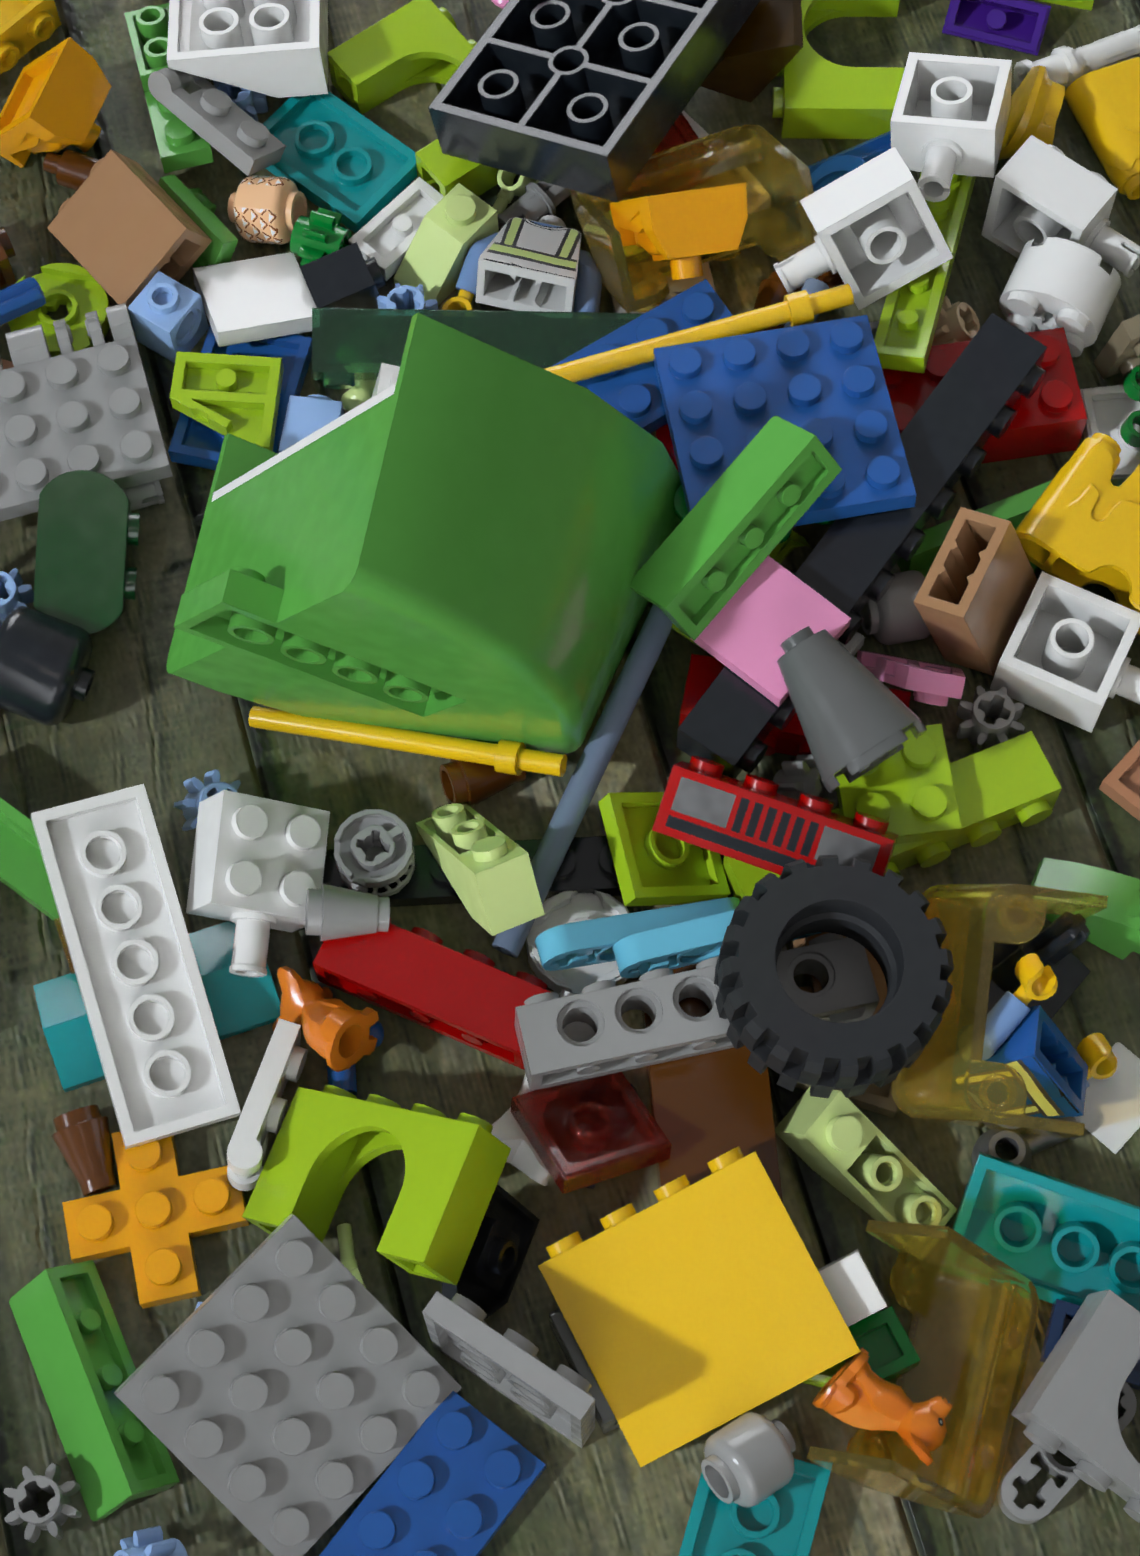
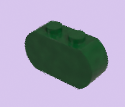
[33,470,140,634]

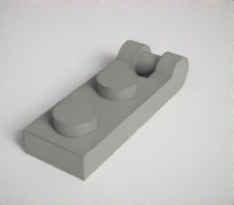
[148,67,286,176]

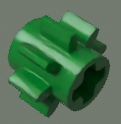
[290,207,352,266]

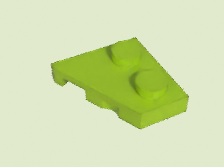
[170,351,284,451]

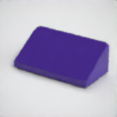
[942,0,1051,56]

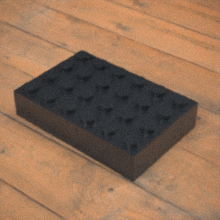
[428,0,760,203]

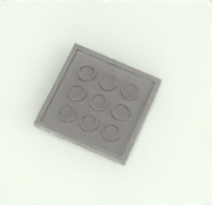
[114,1214,462,1556]

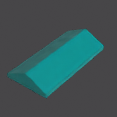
[33,921,280,1093]
[942,1152,1140,1312]

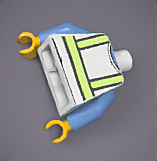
[442,215,603,355]

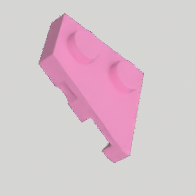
[856,650,966,706]

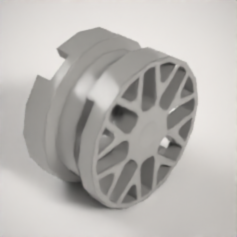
[333,809,415,897]

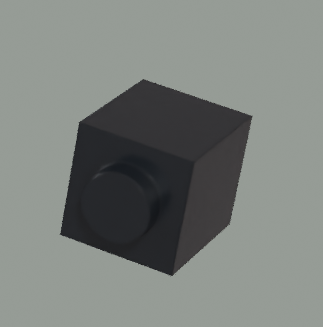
[300,242,387,332]

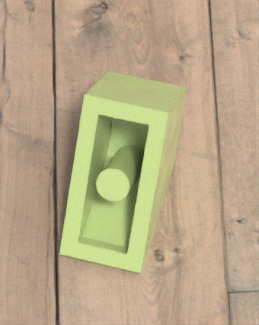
[393,183,499,306]

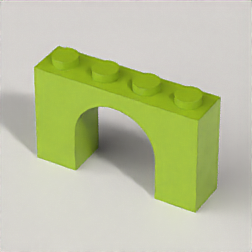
[327,0,499,197]
[772,0,905,139]
[242,1085,511,1285]

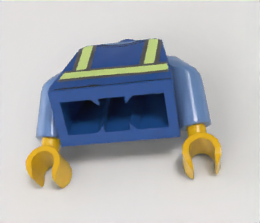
[937,953,1118,1121]

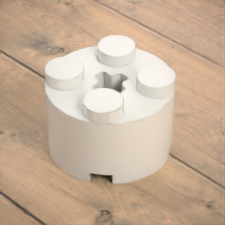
[999,237,1121,357]

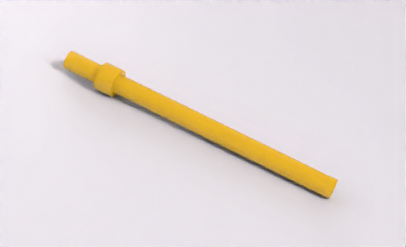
[545,283,854,383]
[248,706,567,777]

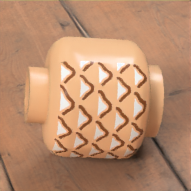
[227,175,307,245]

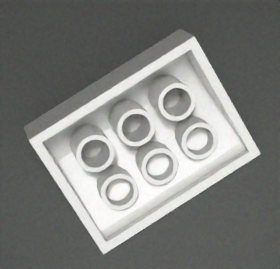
[167,0,328,98]

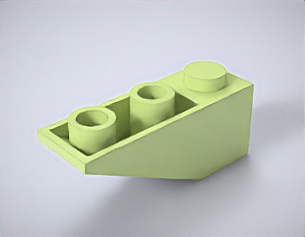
[416,803,545,936]
[775,1087,958,1254]

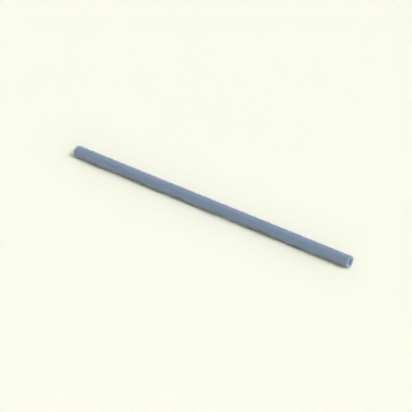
[492,278,829,958]

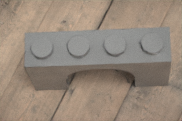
[1011,1289,1140,1523]

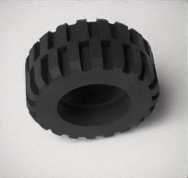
[714,855,954,1098]

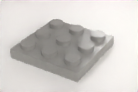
[422,1291,595,1448]

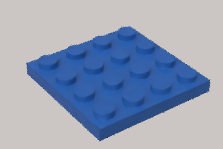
[653,315,917,527]

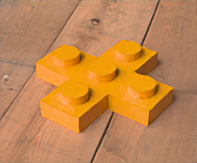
[62,1131,250,1309]

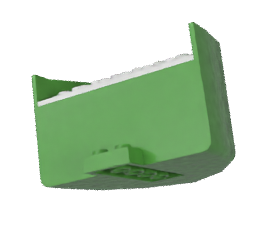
[166,312,681,754]

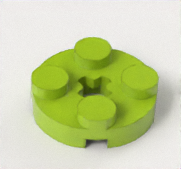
[8,263,110,357]

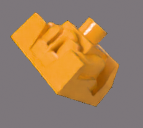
[0,37,112,168]
[609,182,748,280]

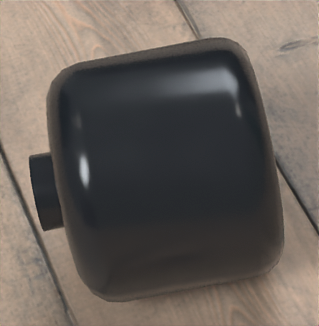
[0,606,95,726]

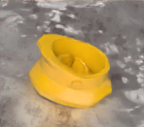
[999,65,1065,160]

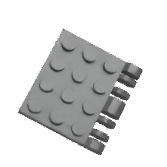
[0,303,173,522]

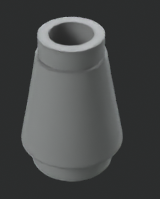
[305,883,390,941]

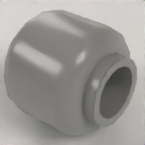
[859,570,930,645]
[701,1412,796,1508]

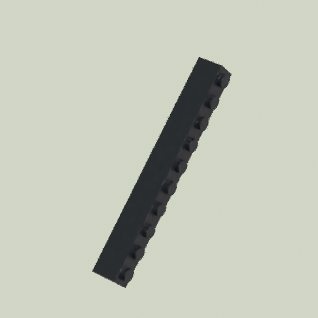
[676,313,1047,779]

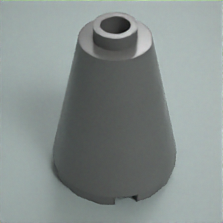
[777,626,927,793]

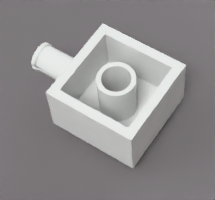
[890,52,1012,202]
[982,135,1140,278]
[773,146,953,310]
[990,571,1140,733]
[186,790,330,977]

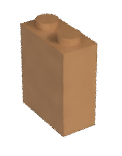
[47,149,212,308]
[914,507,1038,676]

